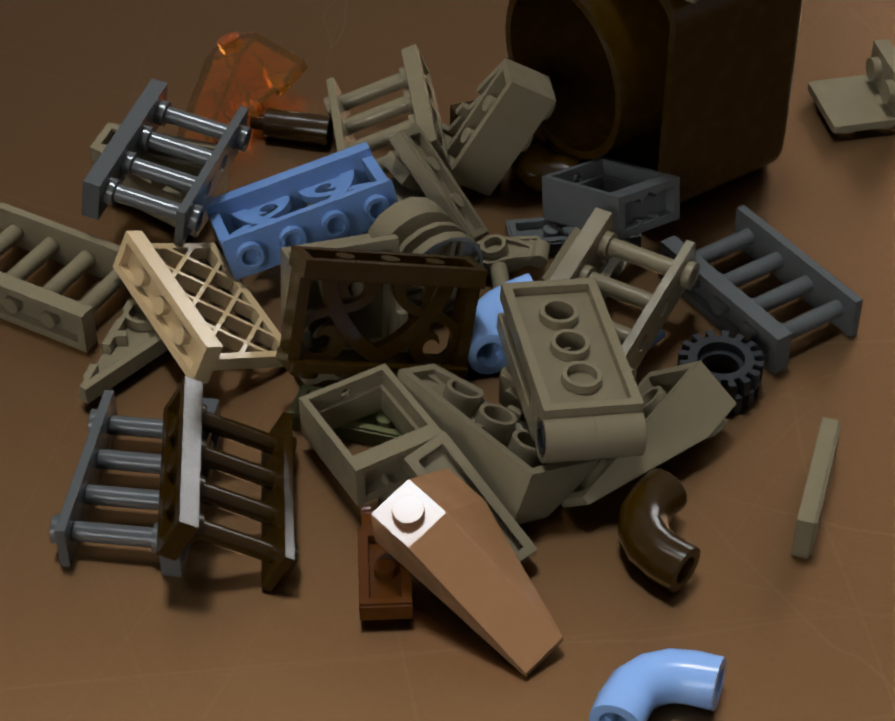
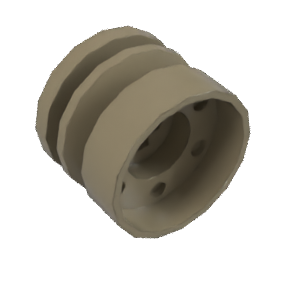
[367,197,483,314]

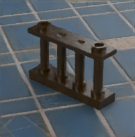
[156,376,299,592]

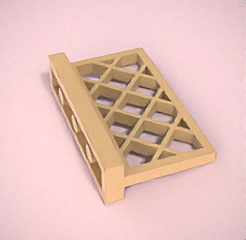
[113,230,284,384]

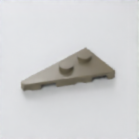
[79,299,209,404]

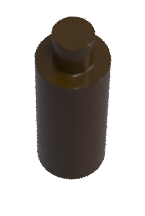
[250,108,334,146]

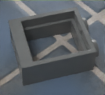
[542,156,680,240]

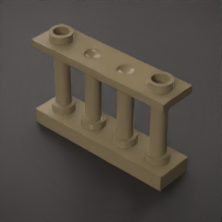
[323,44,452,174]
[0,202,126,352]
[549,207,700,379]

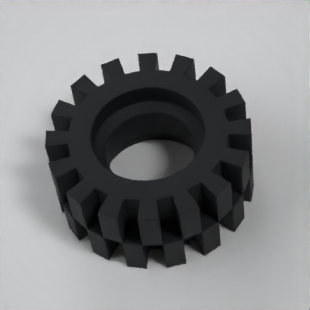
[677,330,764,413]

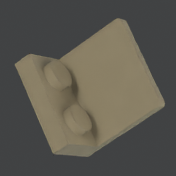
[808,39,895,134]

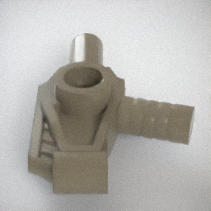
[477,234,550,289]

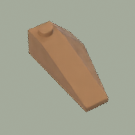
[371,468,563,677]

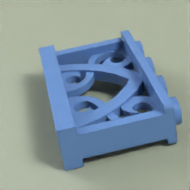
[205,142,398,280]

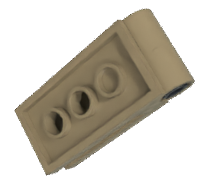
[496,277,647,464]

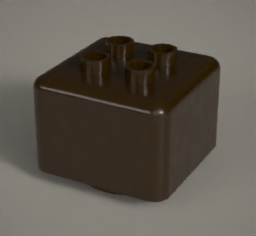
[505,0,803,204]

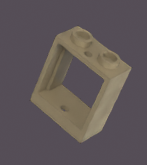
[299,363,443,506]

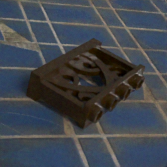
[276,245,488,379]

